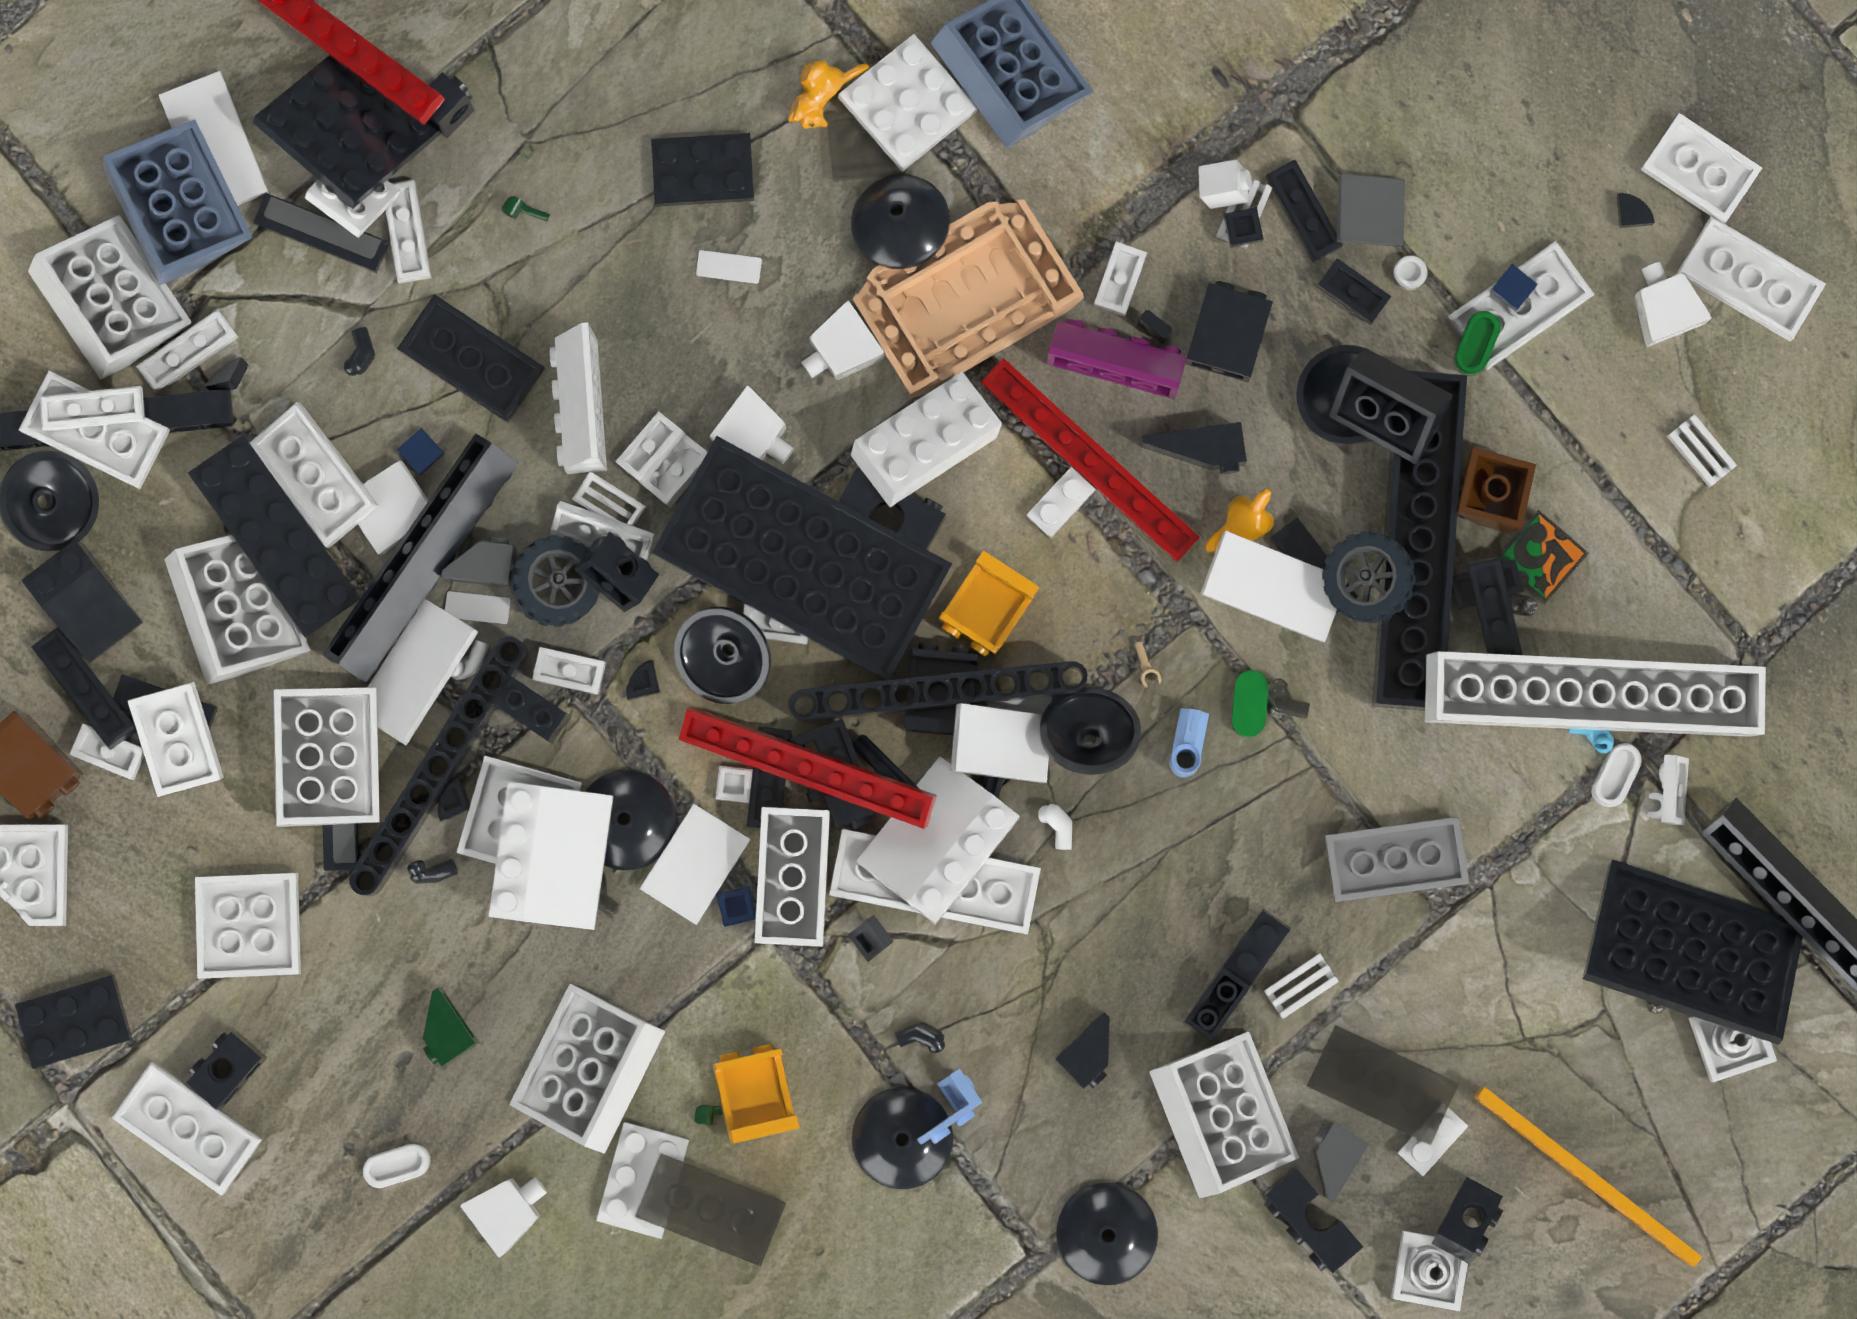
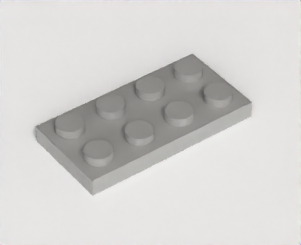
[1324,817,1469,903]

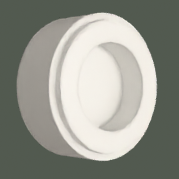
[1393,256,1427,291]

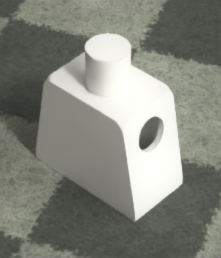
[1635,262,1712,347]
[801,301,885,380]
[710,386,794,464]
[460,1177,547,1258]

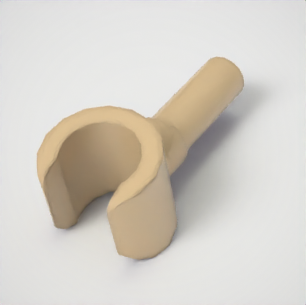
[1134,641,1161,688]

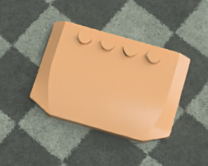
[853,199,1084,398]

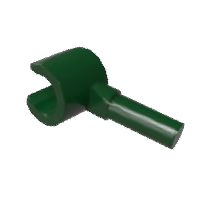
[502,196,550,222]
[695,1105,723,1125]

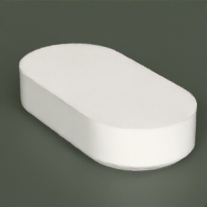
[1591,743,1642,807]
[363,1144,431,1188]

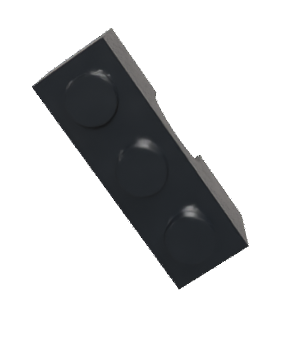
[839,467,946,551]
[1263,1167,1363,1274]

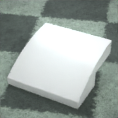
[615,411,707,508]
[358,461,429,555]

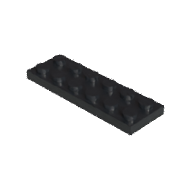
[187,435,360,638]

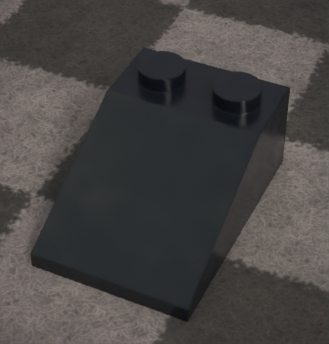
[21,540,144,663]

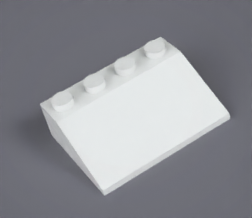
[28,215,192,380]
[550,322,607,474]
[164,535,311,685]
[273,688,380,827]
[856,756,1020,925]
[489,782,614,930]
[509,984,665,1153]
[1149,1032,1299,1199]

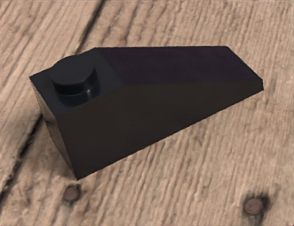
[1140,422,1247,474]

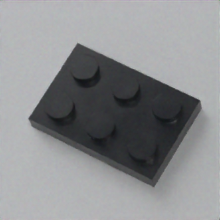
[651,133,754,207]
[15,975,133,1069]

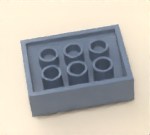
[931,0,1093,149]
[103,119,252,286]

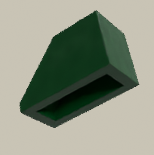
[423,987,479,1067]

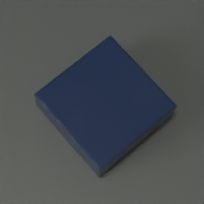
[1490,264,1538,312]
[397,428,445,476]
[716,886,756,927]

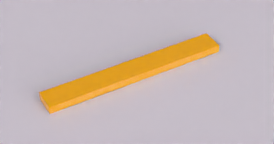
[1473,1086,1702,1266]

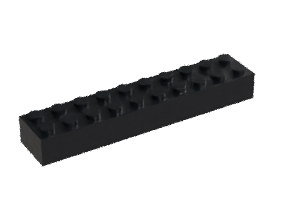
[1372,370,1467,711]

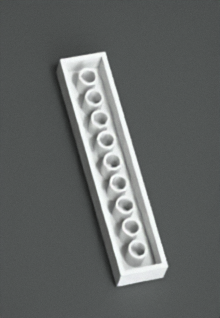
[1425,651,1766,737]

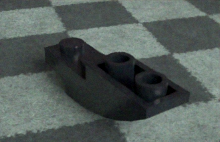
[1184,909,1291,1041]

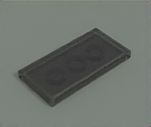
[1307,1025,1459,1146]
[634,1152,786,1266]

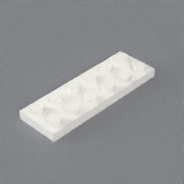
[829,829,1041,935]

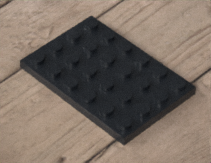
[1582,859,1803,1045]

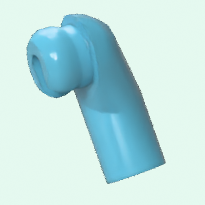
[1568,729,1614,753]

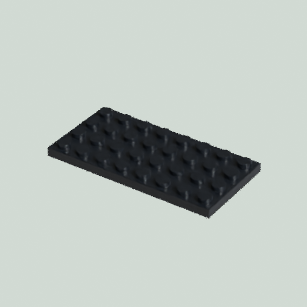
[652,436,952,681]

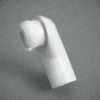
[451,639,491,680]
[1038,804,1072,850]

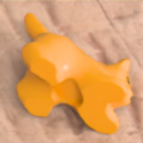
[788,60,870,129]
[1205,488,1274,553]

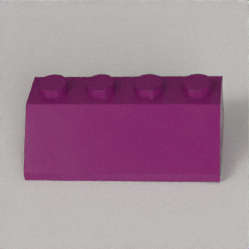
[1047,319,1187,400]

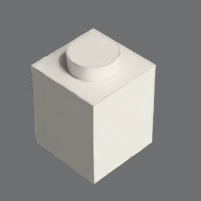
[1199,160,1252,209]

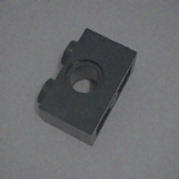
[429,72,475,138]
[574,531,659,612]
[493,676,571,744]
[186,1031,267,1110]
[1431,1177,1504,1264]

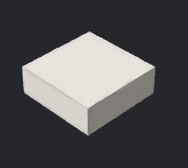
[716,766,753,803]

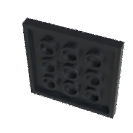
[253,55,441,209]

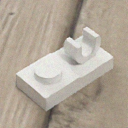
[1648,755,1689,825]

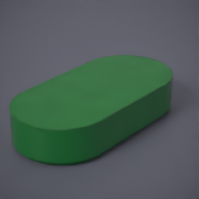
[1453,311,1500,376]
[1231,670,1268,738]

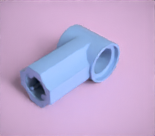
[1169,708,1209,778]

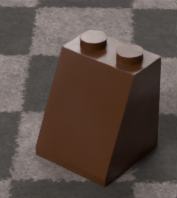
[0,711,83,820]

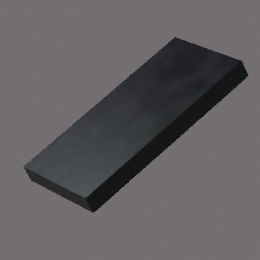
[397,294,545,423]

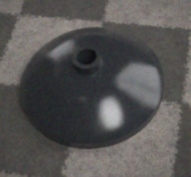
[851,174,950,269]
[1296,345,1369,445]
[0,451,99,551]
[674,607,771,704]
[1040,687,1141,775]
[585,770,677,871]
[852,1087,953,1189]
[1056,1182,1158,1285]

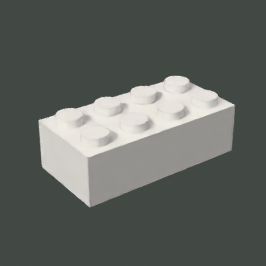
[851,372,1002,507]
[755,807,830,947]

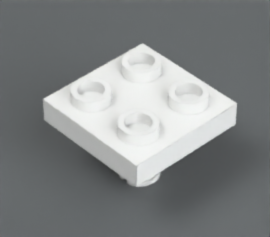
[305,180,400,238]
[1688,1016,1777,1082]
[1391,1230,1468,1311]

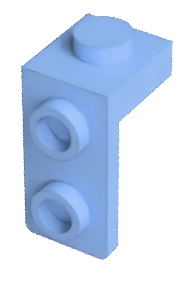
[917,1069,983,1145]

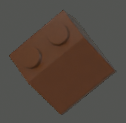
[1457,447,1536,534]

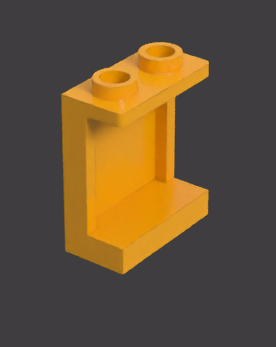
[939,550,1039,657]
[712,1043,800,1144]

